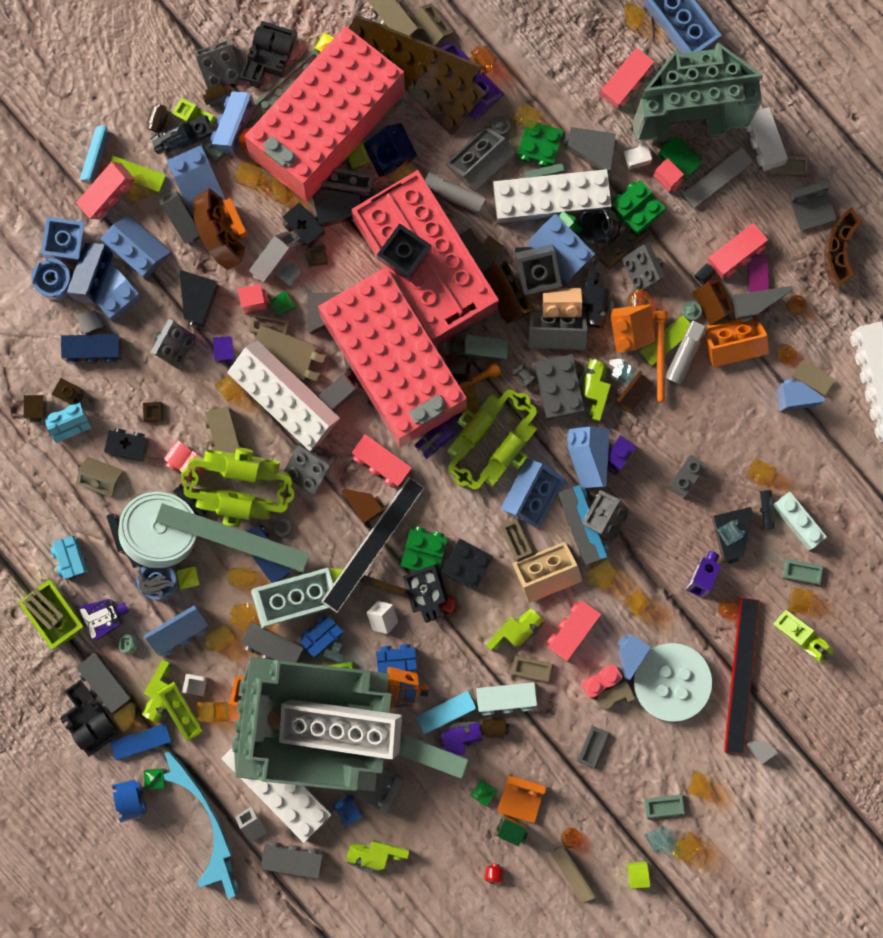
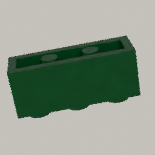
[495,814,528,847]

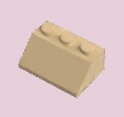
[512,542,582,603]

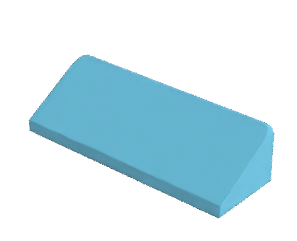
[80,125,110,184]
[416,691,476,734]

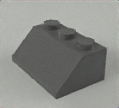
[445,126,516,192]
[528,307,587,350]

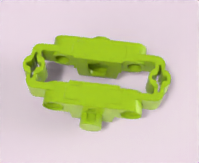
[447,390,538,490]
[181,448,294,527]

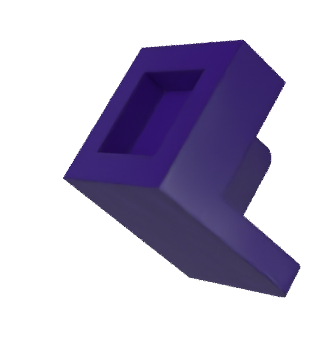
[213,336,235,363]

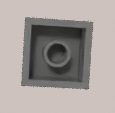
[514,245,562,295]

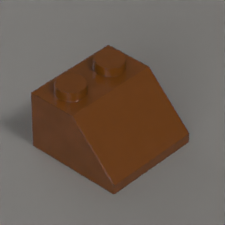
[342,489,384,525]

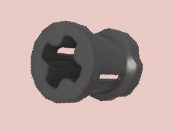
[512,363,537,388]

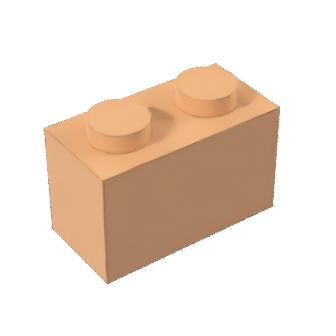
[542,288,582,317]

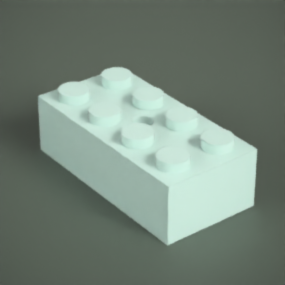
[251,568,333,628]

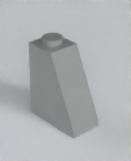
[249,231,300,283]

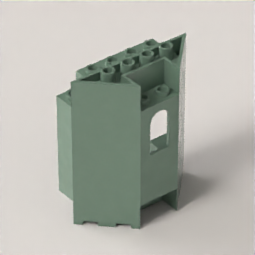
[630,42,763,145]
[232,657,391,791]

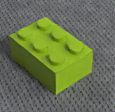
[18,579,87,650]

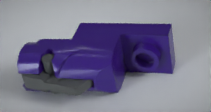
[414,413,464,460]
[439,722,482,755]

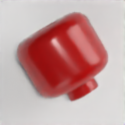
[441,594,456,615]
[484,864,505,884]

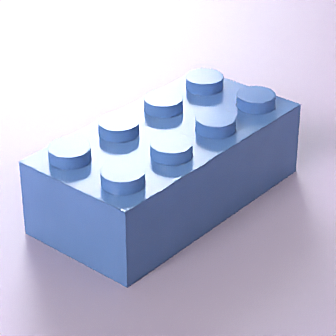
[644,0,722,53]

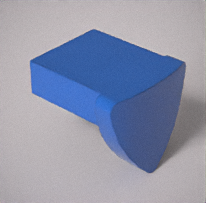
[332,795,362,826]

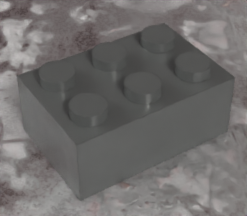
[534,354,584,420]

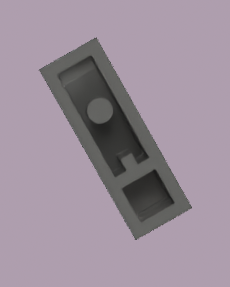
[732,286,792,322]

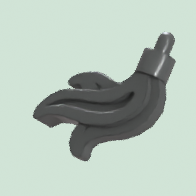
[137,569,175,598]

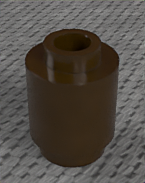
[202,84,231,108]
[146,104,170,133]
[481,718,509,739]

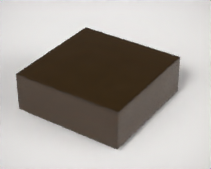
[306,245,328,268]
[143,402,163,422]

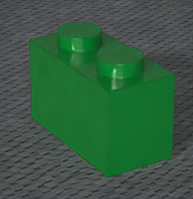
[657,136,702,183]

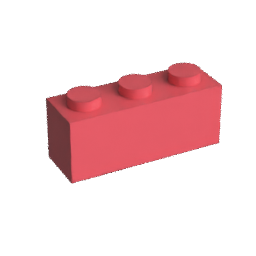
[600,48,654,109]
[76,162,135,220]
[708,223,768,280]
[352,434,412,488]
[547,601,601,661]

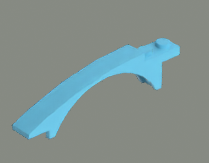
[163,751,239,898]

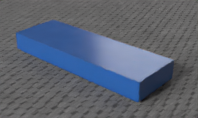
[110,723,172,760]

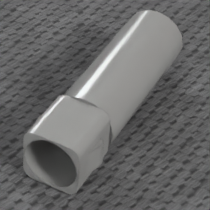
[425,172,486,215]
[665,320,708,385]

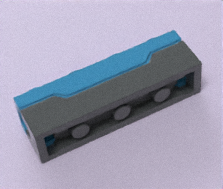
[557,485,609,566]

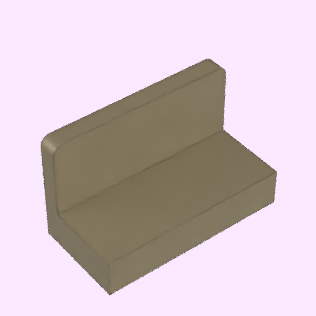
[413,3,454,47]
[76,457,122,497]

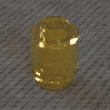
[270,177,293,204]
[228,567,256,587]

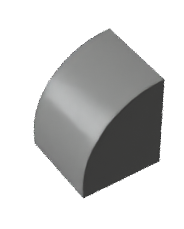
[76,311,105,335]
[746,741,778,764]
[235,806,267,843]

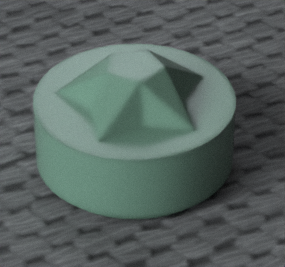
[682,301,702,321]
[119,634,138,654]

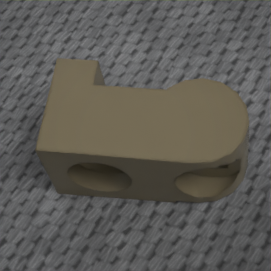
[596,681,635,709]

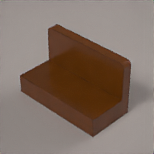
[693,278,735,325]
[615,370,654,414]

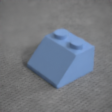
[41,217,85,261]
[776,379,825,412]
[617,634,651,680]

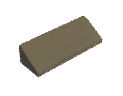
[551,846,596,902]

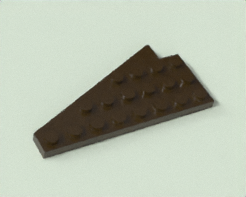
[348,16,487,135]

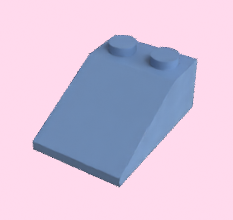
[166,145,226,216]
[96,262,142,322]
[567,427,610,489]

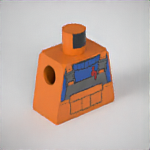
[387,667,429,708]

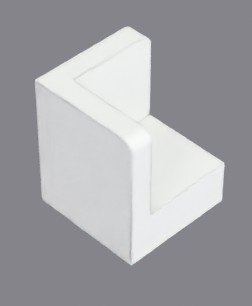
[624,142,652,170]
[367,601,398,634]
[182,674,208,696]

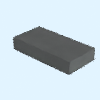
[577,725,610,769]

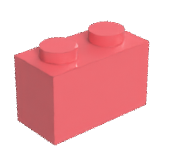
[238,284,270,314]

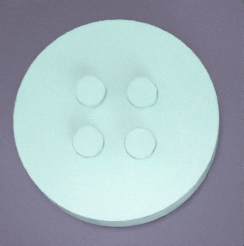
[118,492,196,568]
[633,643,712,721]

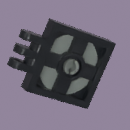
[403,564,449,623]

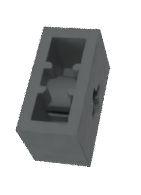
[667,454,707,498]

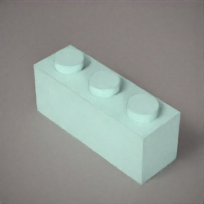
[773,492,827,550]
[476,682,537,715]

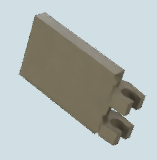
[254,325,327,381]

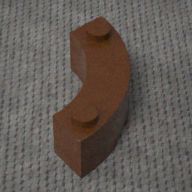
[193,188,245,271]
[824,207,863,290]

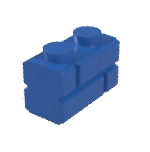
[300,615,344,659]
[376,644,417,673]

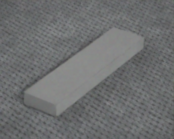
[682,147,754,209]

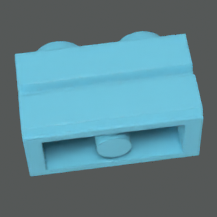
[45,403,92,443]
[51,536,89,580]

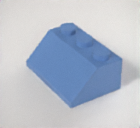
[210,92,255,156]
[527,213,595,284]
[100,215,171,280]
[501,458,565,529]
[143,605,210,657]

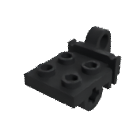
[240,21,297,89]
[60,679,121,757]

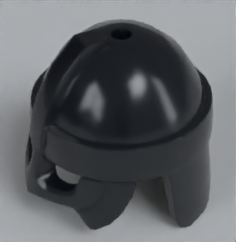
[578,208,623,243]

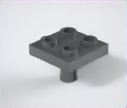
[622,243,665,293]
[150,319,196,369]

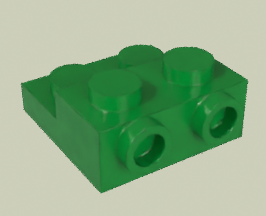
[517,120,564,167]
[611,180,666,235]
[400,526,448,571]

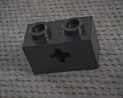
[282,202,325,247]
[104,428,149,462]

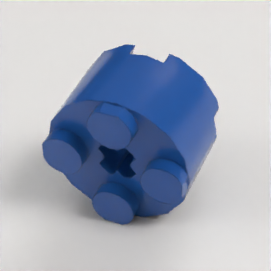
[112,779,147,823]

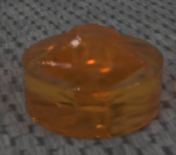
[787,295,807,315]
[777,344,797,365]
[718,599,738,618]
[561,827,581,848]

